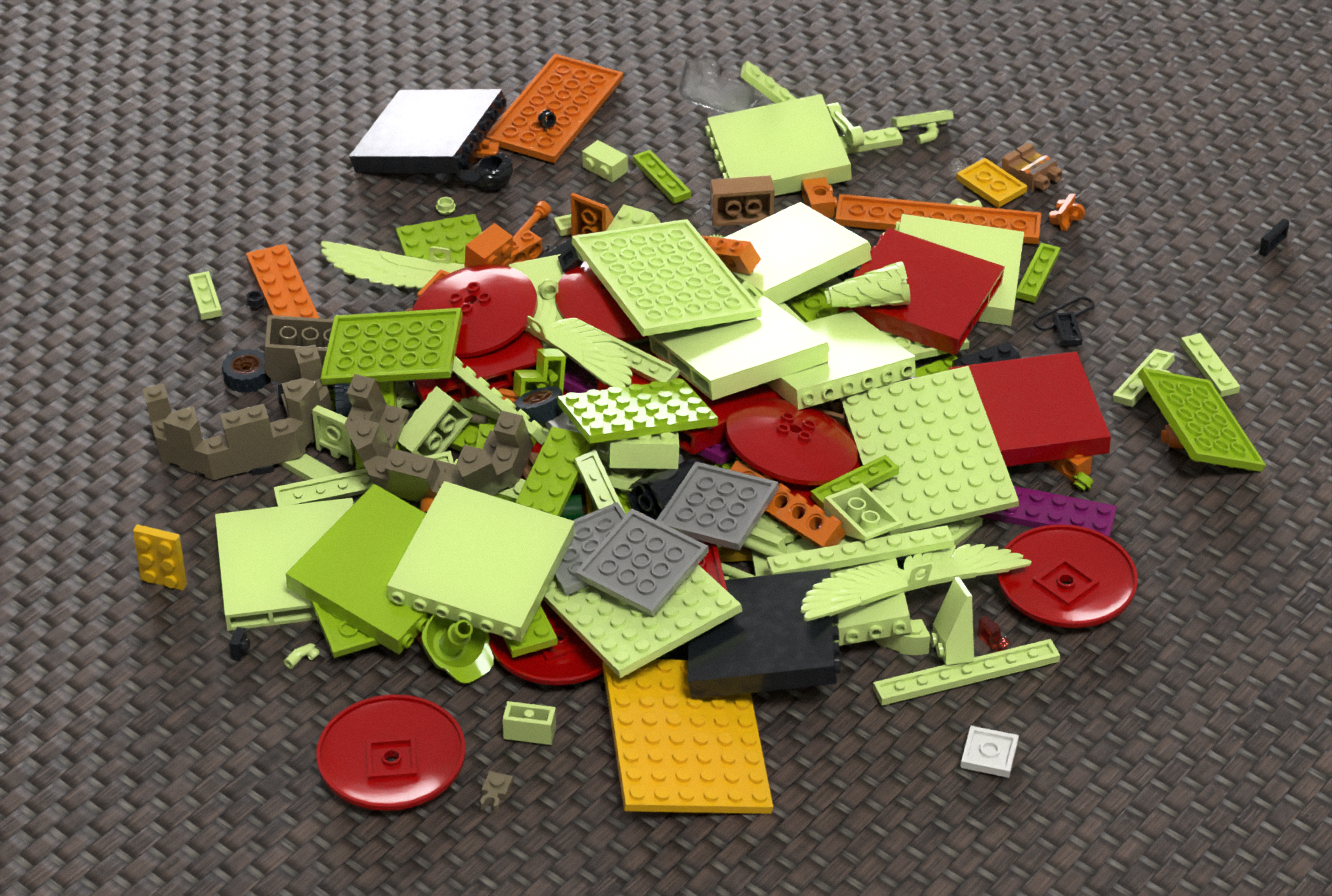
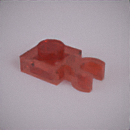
[977,615,1011,652]

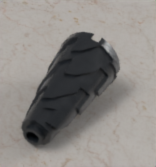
[627,458,705,520]

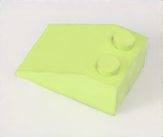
[823,483,903,541]
[930,577,974,665]

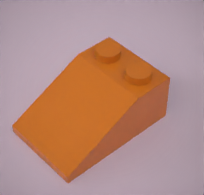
[571,193,614,236]

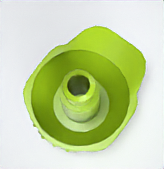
[421,614,494,684]

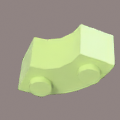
[874,619,930,655]

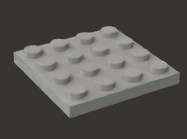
[656,462,779,551]
[554,502,626,595]
[575,509,709,617]

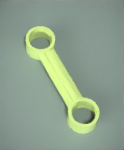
[826,103,864,148]

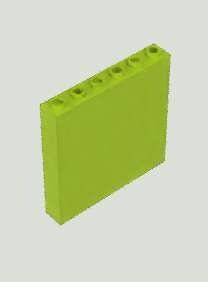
[285,484,433,654]

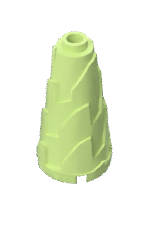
[824,261,911,308]

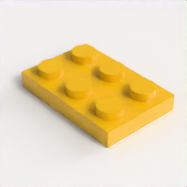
[956,158,1027,208]
[133,524,187,590]

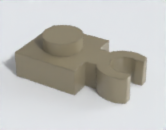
[480,771,513,813]

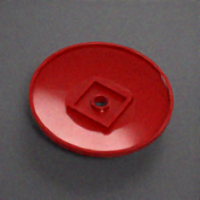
[555,260,649,342]
[412,264,538,358]
[725,398,858,485]
[997,524,1138,628]
[488,600,604,685]
[316,694,465,811]

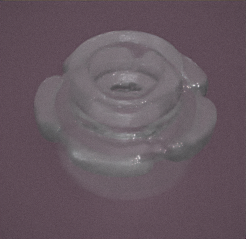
[949,158,967,176]

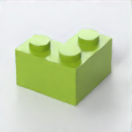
[513,349,566,397]

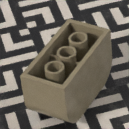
[264,315,335,386]

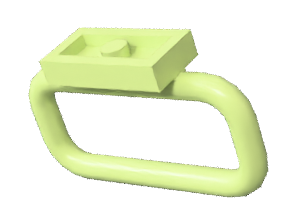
[717,527,788,579]

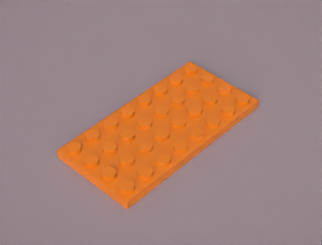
[484,54,624,163]

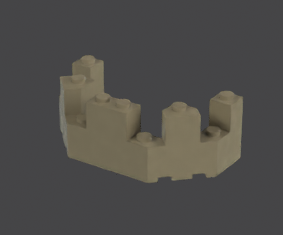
[142,345,333,480]
[344,374,533,502]

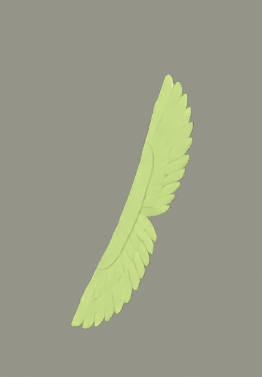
[321,241,465,289]
[470,295,633,388]
[800,544,1032,621]

